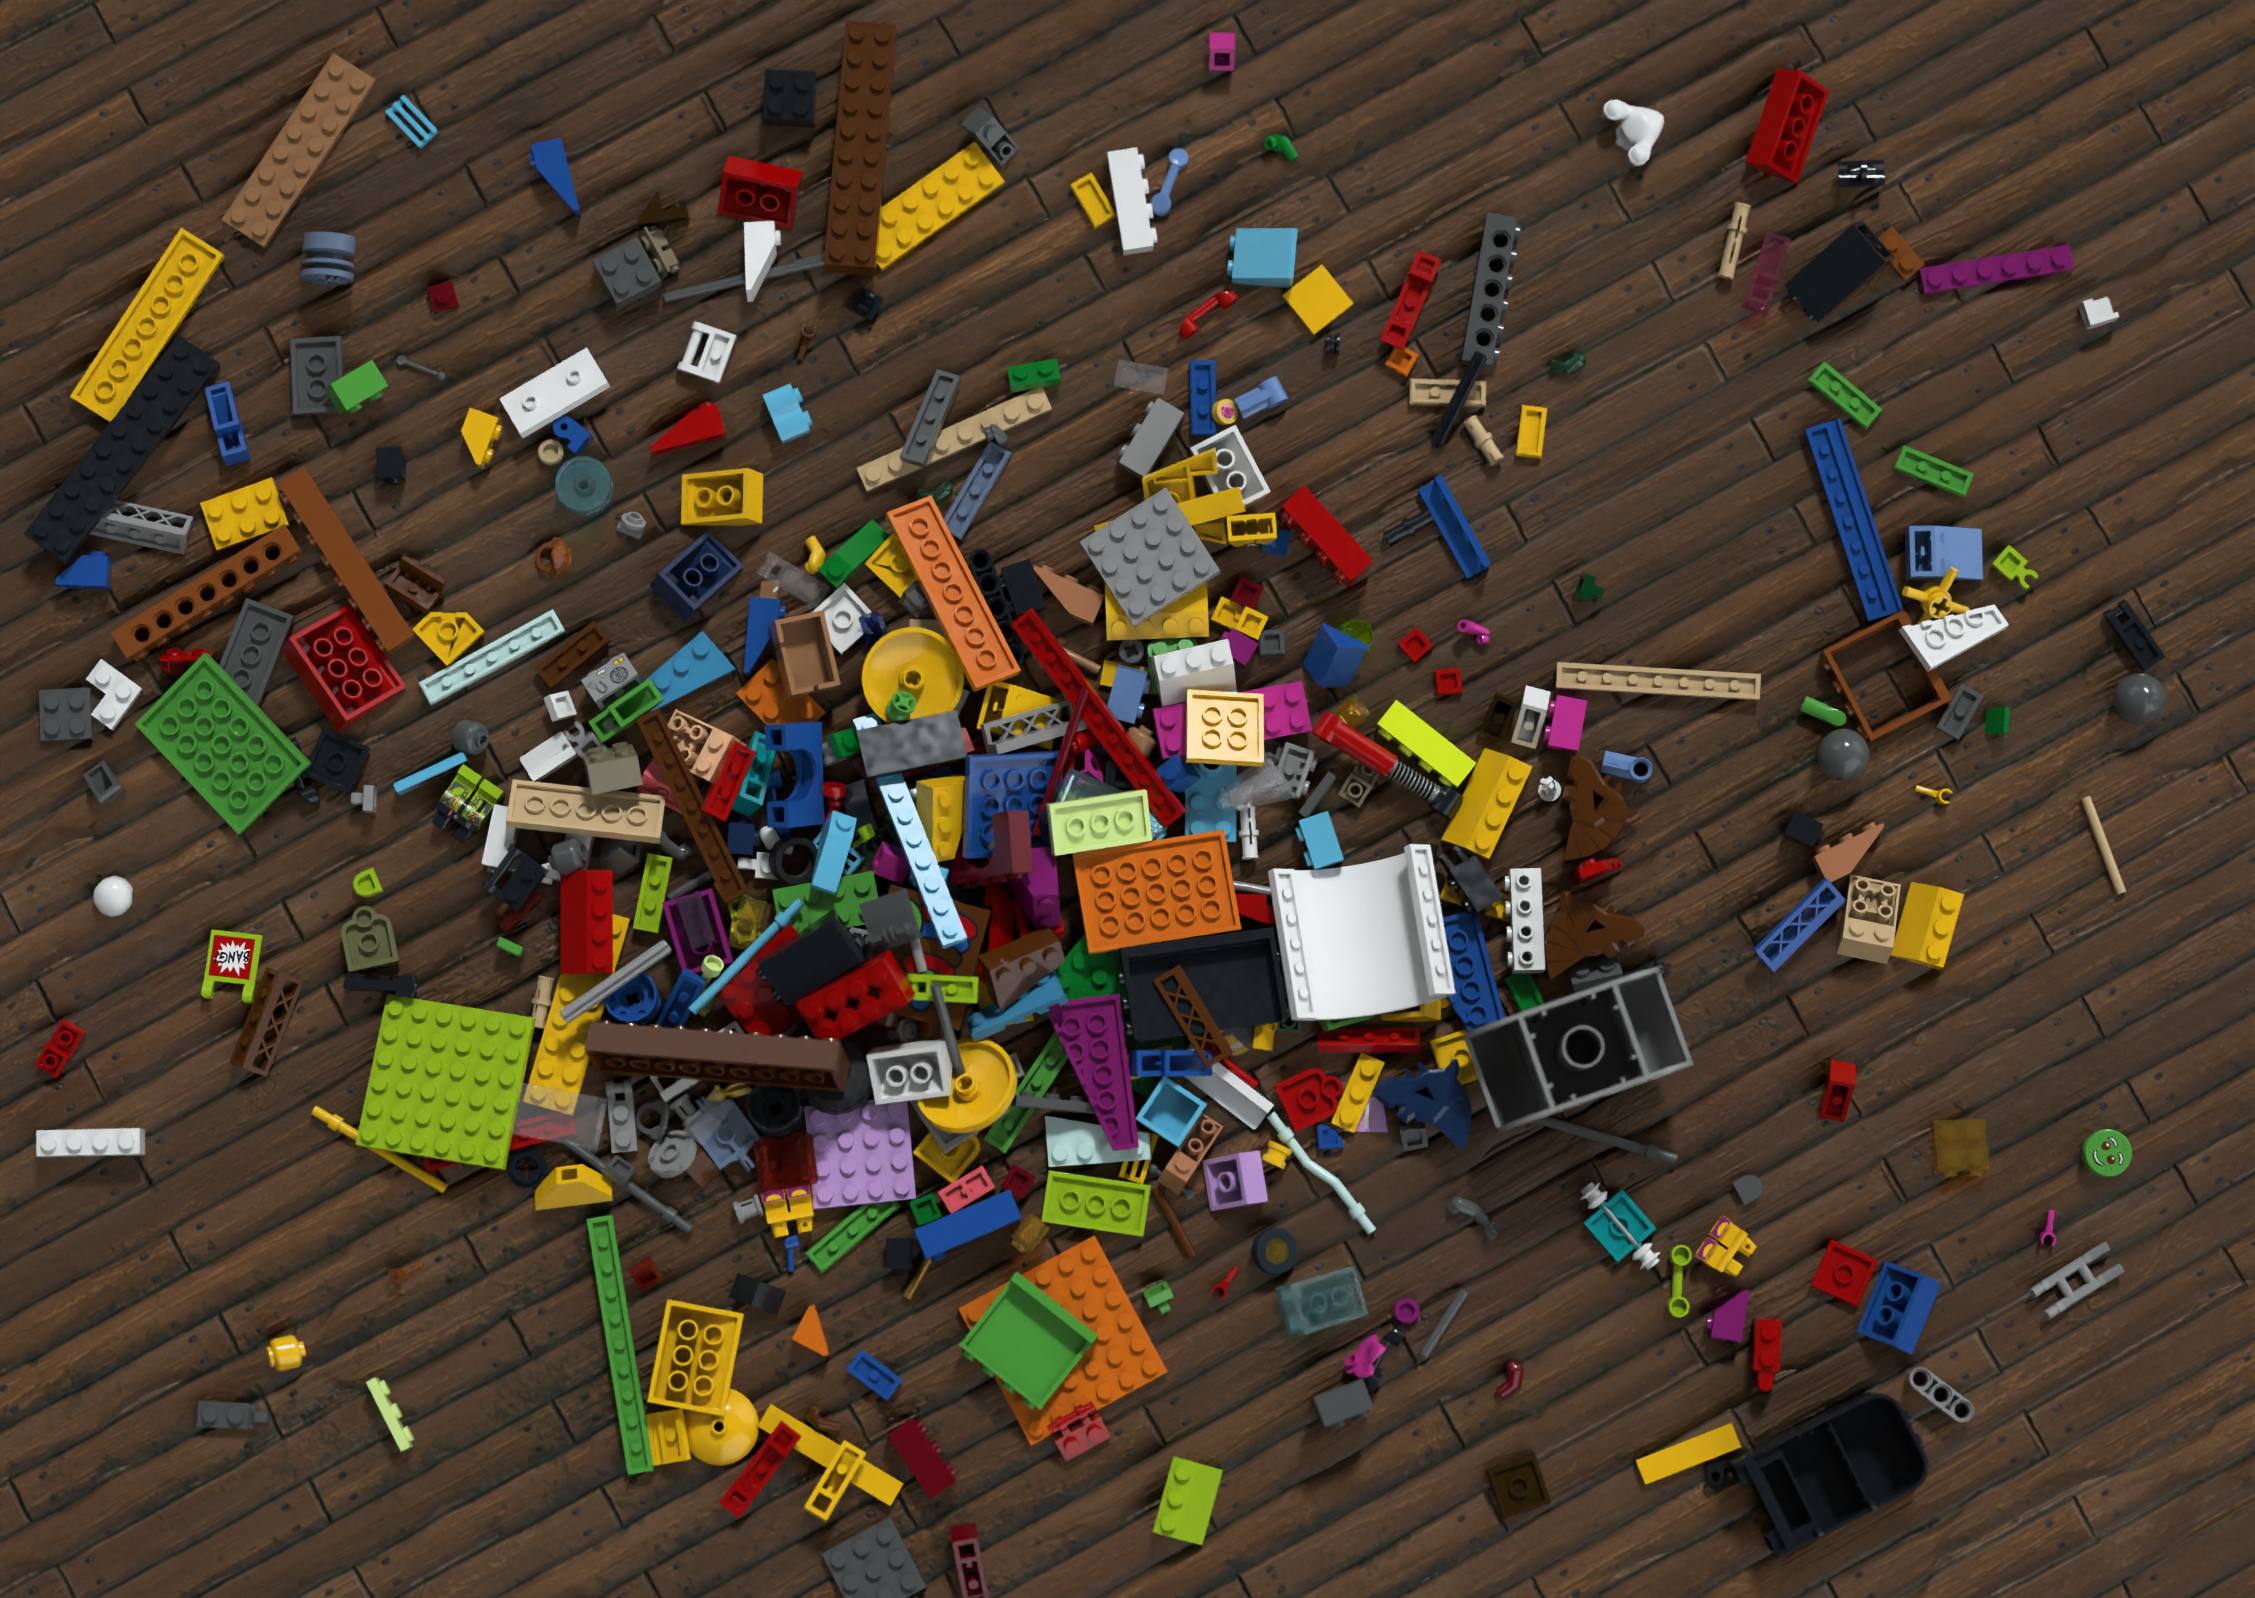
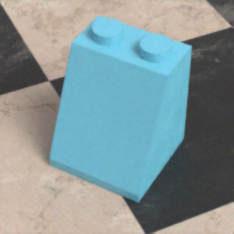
[1227,228,1298,288]

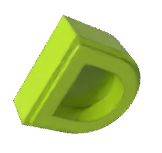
[353,867,384,898]

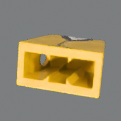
[1227,513,1277,547]

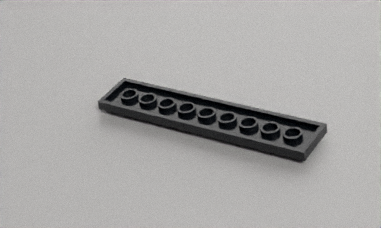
[24,335,221,564]

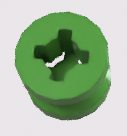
[885,690,916,722]

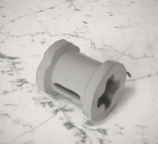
[669,1093,703,1127]
[733,1194,765,1224]

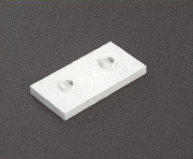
[499,348,610,438]

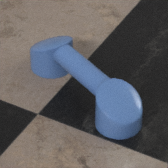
[1151,148,1189,216]

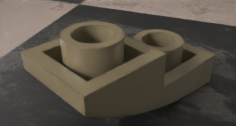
[1338,762,1380,808]

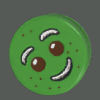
[2081,1129,2132,1177]

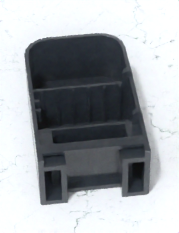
[1726,1392,1929,1558]

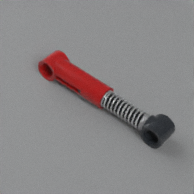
[1311,710,1464,819]

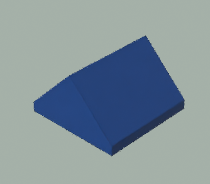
[1303,623,1368,687]

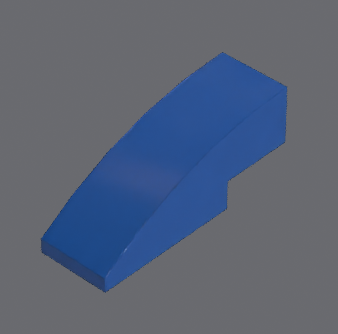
[205,381,251,466]
[1129,1050,1212,1076]

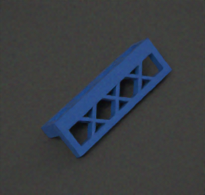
[1417,475,1491,580]
[1753,878,1846,972]

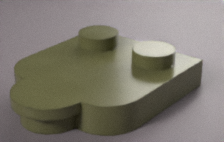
[341,906,400,974]

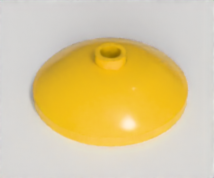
[684,1388,759,1465]

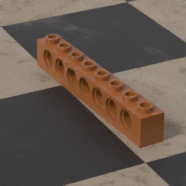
[111,524,304,662]

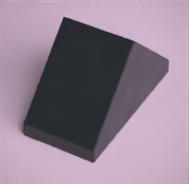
[729,1273,786,1315]

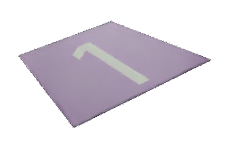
[1343,1097,1388,1132]

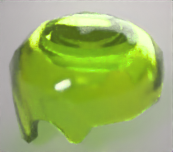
[1337,619,1375,655]

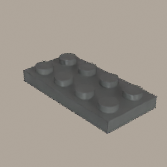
[219,598,295,707]

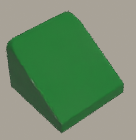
[1985,707,2010,736]

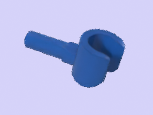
[785,1234,800,1272]

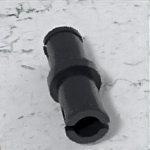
[1383,508,1435,547]

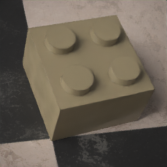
[582,742,643,795]

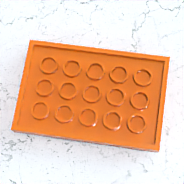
[1072,830,1241,955]

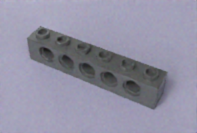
[1461,212,1521,369]

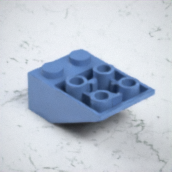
[1905,526,1983,581]

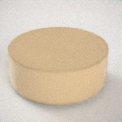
[538,439,564,466]

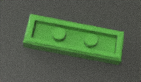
[1807,361,1882,430]
[1893,445,1974,498]

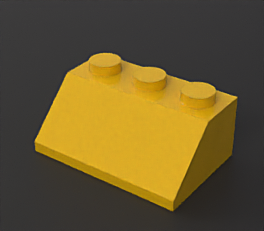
[1890,882,1964,970]

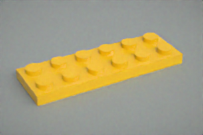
[877,142,1005,270]

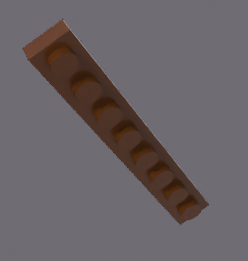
[636,708,749,903]

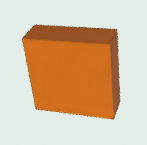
[1384,347,1419,378]

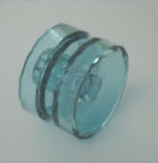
[555,456,614,516]

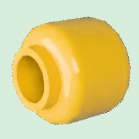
[266,1335,306,1372]

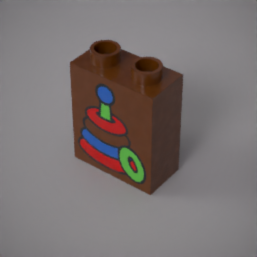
[871,885,992,1039]

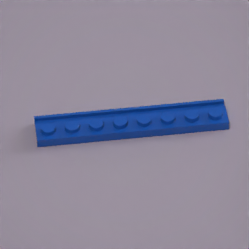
[1804,418,1903,622]

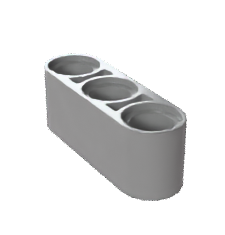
[1906,1367,1974,1422]

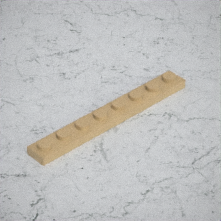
[857,388,1052,492]
[1555,662,1761,700]

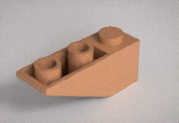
[1033,564,1105,627]
[1811,822,1884,883]
[1157,1113,1223,1195]

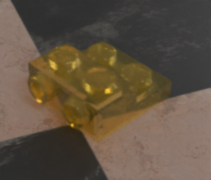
[1933,1119,1990,1177]

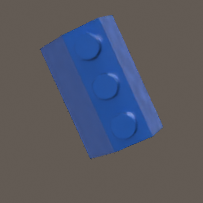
[1856,1261,1941,1355]

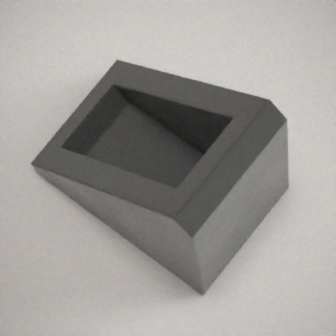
[83,760,127,806]

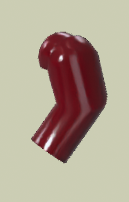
[1496,1360,1524,1399]

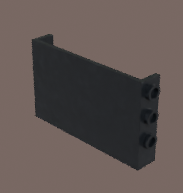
[1118,927,1291,1043]

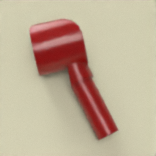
[1212,1266,1239,1300]

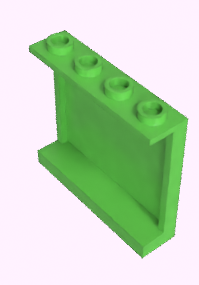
[959,1272,1098,1410]

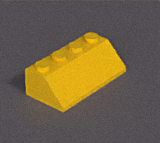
[1441,748,1532,861]

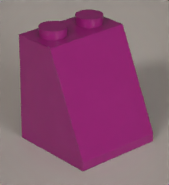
[1007,847,1061,928]

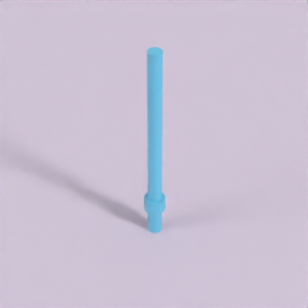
[688,898,805,1015]

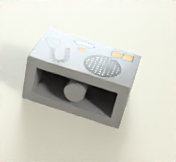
[581,652,643,712]

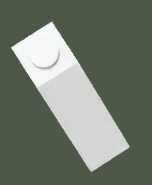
[744,221,781,302]

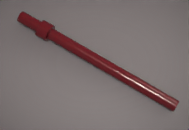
[1031,688,1090,837]

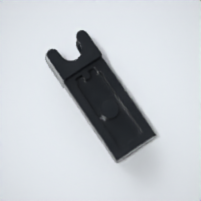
[343,974,418,998]

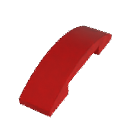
[1380,250,1442,351]
[978,883,1014,984]
[719,1420,802,1518]

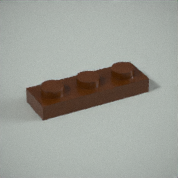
[535,621,611,689]

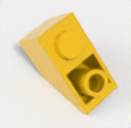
[461,408,503,469]

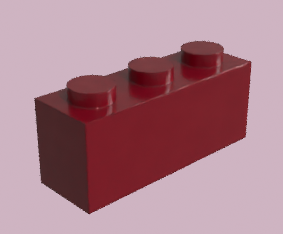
[887,1417,958,1499]

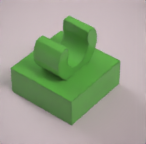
[1142,1281,1174,1314]

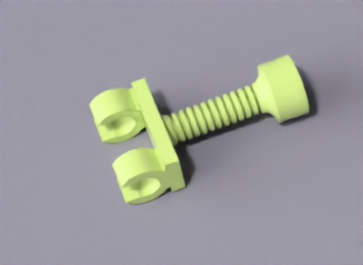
[698,955,724,1018]

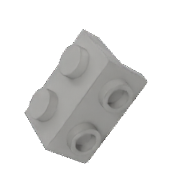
[1270,742,1318,801]

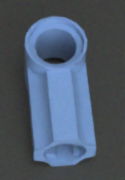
[1234,376,1288,420]
[1601,751,1652,783]

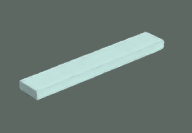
[419,609,566,706]

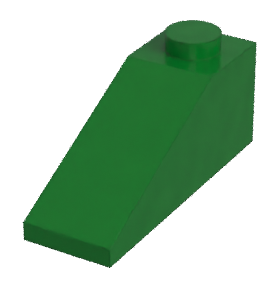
[818,519,890,590]

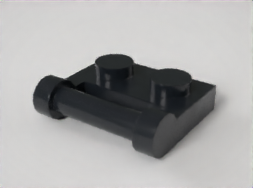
[482,843,549,912]

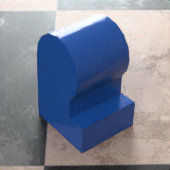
[553,416,593,457]

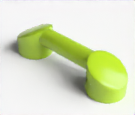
[1666,1245,1692,1317]

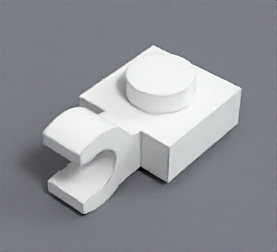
[738,852,778,880]

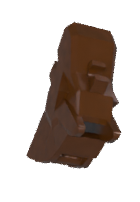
[1562,754,1641,864]
[1544,891,1645,980]

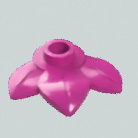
[1344,1335,1386,1379]

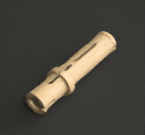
[1718,202,1751,280]

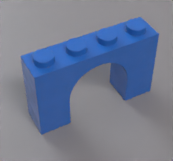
[765,722,825,828]

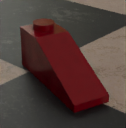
[950,1522,989,1598]

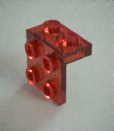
[753,1133,818,1193]

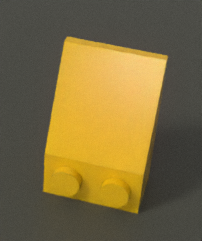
[681,468,763,526]

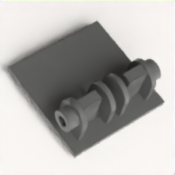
[859,889,922,953]

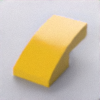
[1210,596,1268,640]

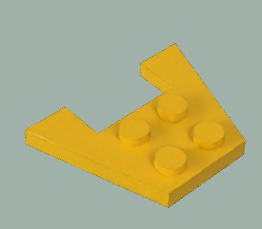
[1142,448,1228,545]

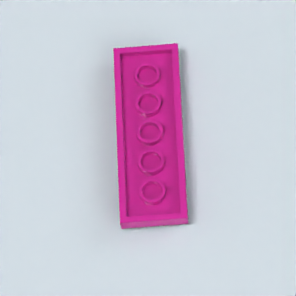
[1152,681,1312,760]

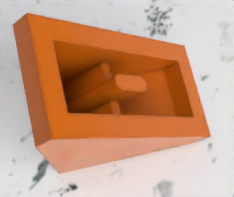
[792,1305,830,1356]

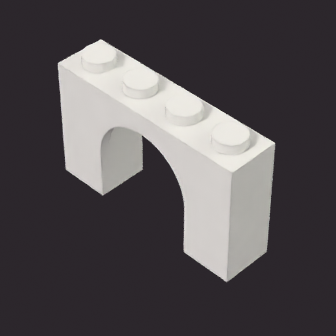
[481,804,595,885]

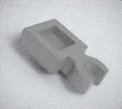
[564,721,609,759]

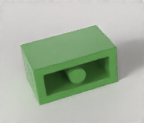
[324,360,388,415]

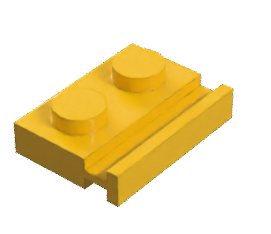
[645,1408,691,1466]

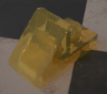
[1332,693,1371,729]
[729,895,768,950]

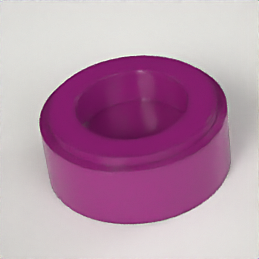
[1393,1298,1420,1324]

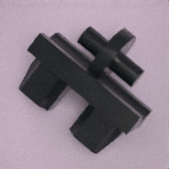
[1838,160,1885,188]

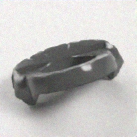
[636,1098,669,1141]

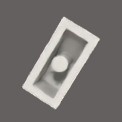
[1511,686,1551,749]

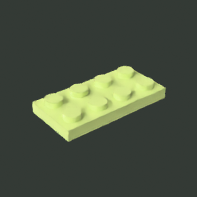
[1046,789,1152,856]

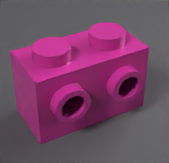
[1543,695,1587,753]

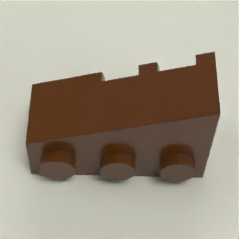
[978,926,1065,1011]

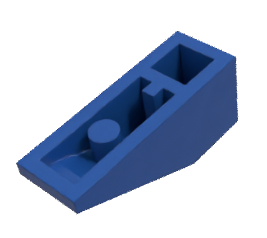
[528,138,581,216]
[744,597,786,676]

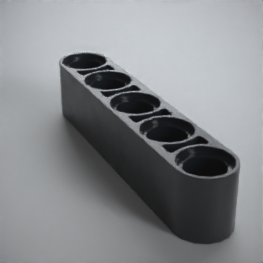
[969,549,1025,668]

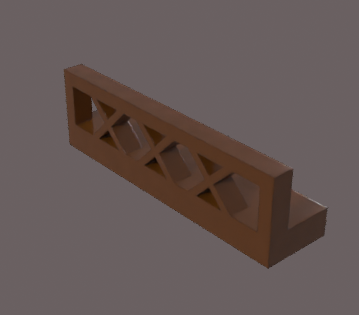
[1153,965,1233,1069]
[229,967,304,1077]

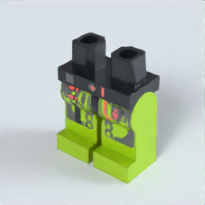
[432,764,506,844]

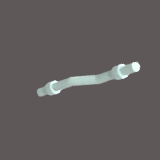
[1267,1111,1376,1235]

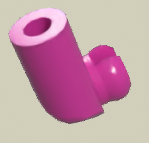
[1457,619,1491,645]

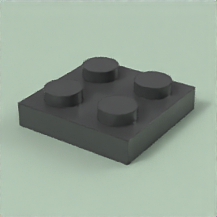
[39,688,93,742]

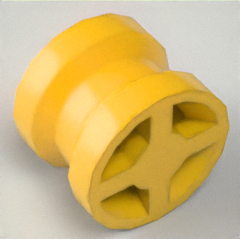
[1261,1140,1292,1169]

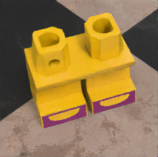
[761,1185,815,1238]
[1693,1216,1756,1277]

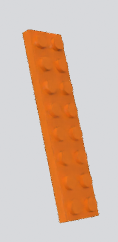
[885,495,1021,692]

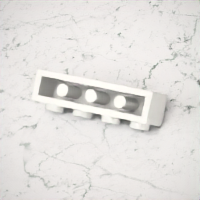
[1504,868,1545,974]

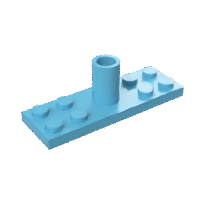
[1185,689,1237,843]

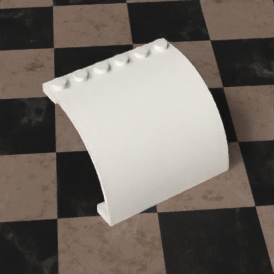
[1268,844,1456,1020]

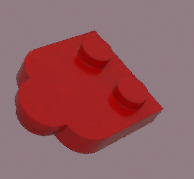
[1273,1068,1343,1133]

